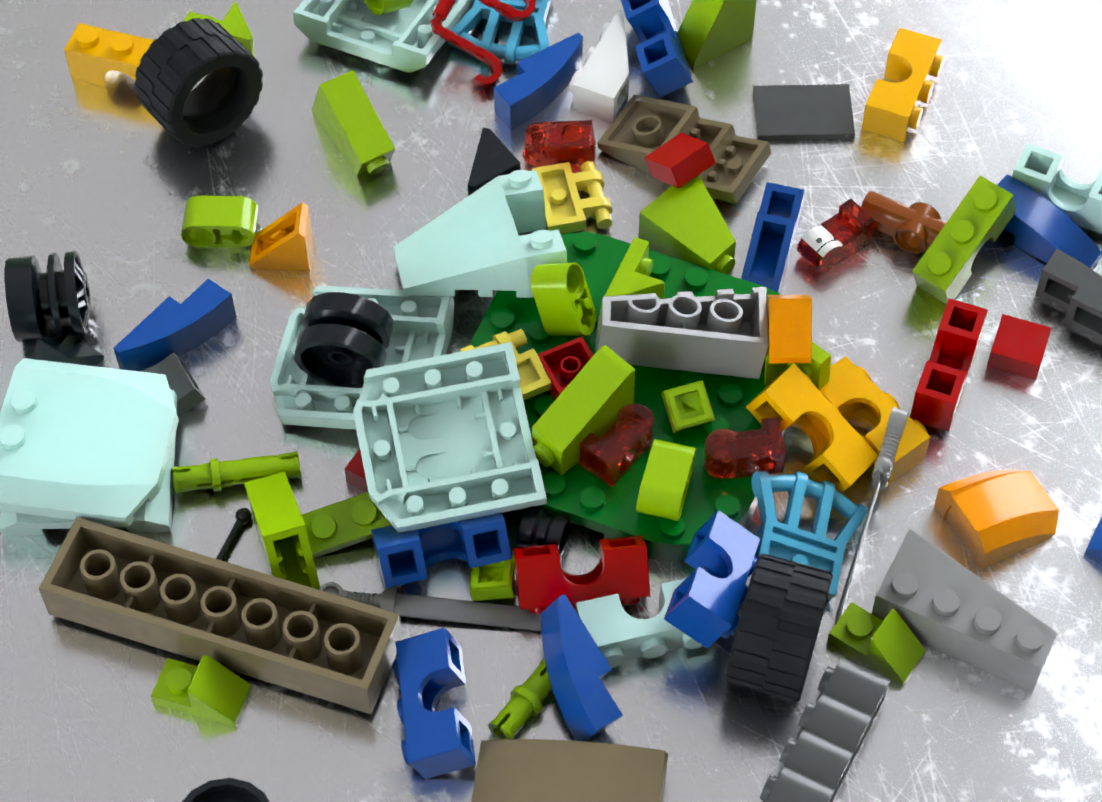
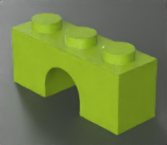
[912,175,1016,304]

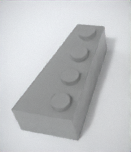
[596,287,769,379]
[871,528,1058,693]

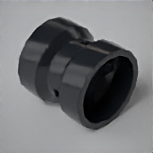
[517,506,572,556]

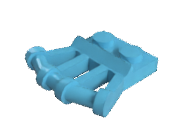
[448,0,552,65]
[751,471,868,600]

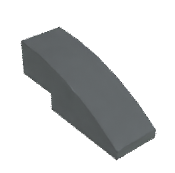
[1035,249,1102,340]

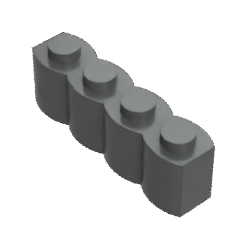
[760,658,891,802]

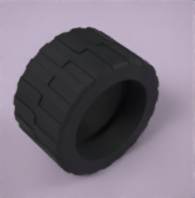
[134,18,263,147]
[726,553,833,702]

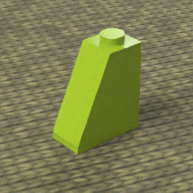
[678,0,757,69]
[311,70,395,176]
[638,175,736,275]
[532,345,635,476]
[244,471,320,590]

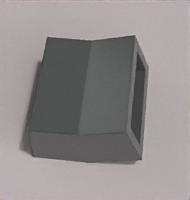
[140,353,206,416]

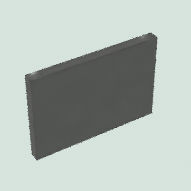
[753,84,855,140]

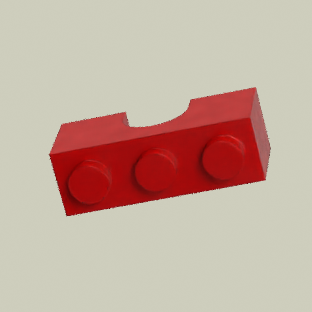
[910,298,988,432]
[513,535,651,614]

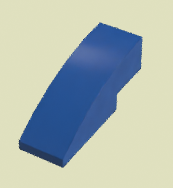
[494,32,583,131]
[997,174,1102,269]
[741,182,805,293]
[113,279,237,371]
[541,594,623,741]

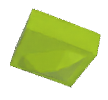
[661,380,715,433]
[469,555,516,601]

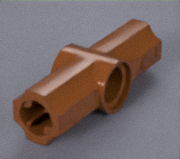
[857,191,947,254]

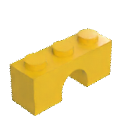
[64,23,154,87]
[861,27,945,142]
[819,356,930,485]
[746,363,878,493]

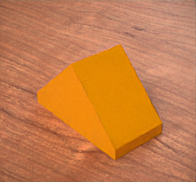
[249,202,314,271]
[767,295,812,363]

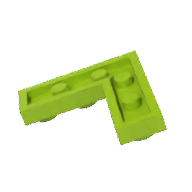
[301,492,391,558]

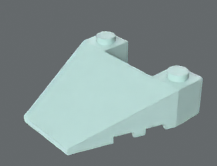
[393,170,567,298]

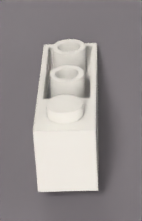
[569,10,629,123]

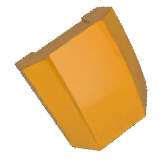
[934,470,1059,570]

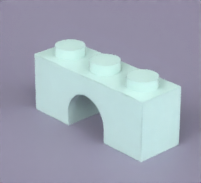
[1012,143,1102,234]
[576,578,702,668]

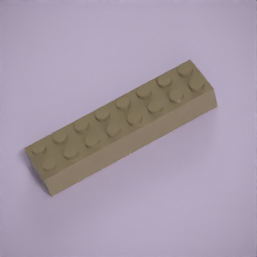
[38,517,403,714]

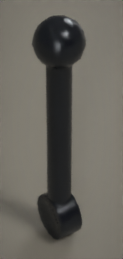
[216,508,252,561]

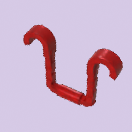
[430,0,536,88]

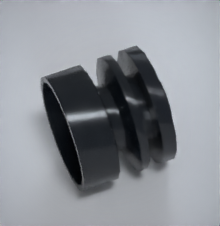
[4,251,91,342]

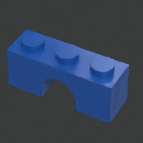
[621,0,693,98]
[664,510,760,649]
[371,513,512,588]
[393,627,476,779]

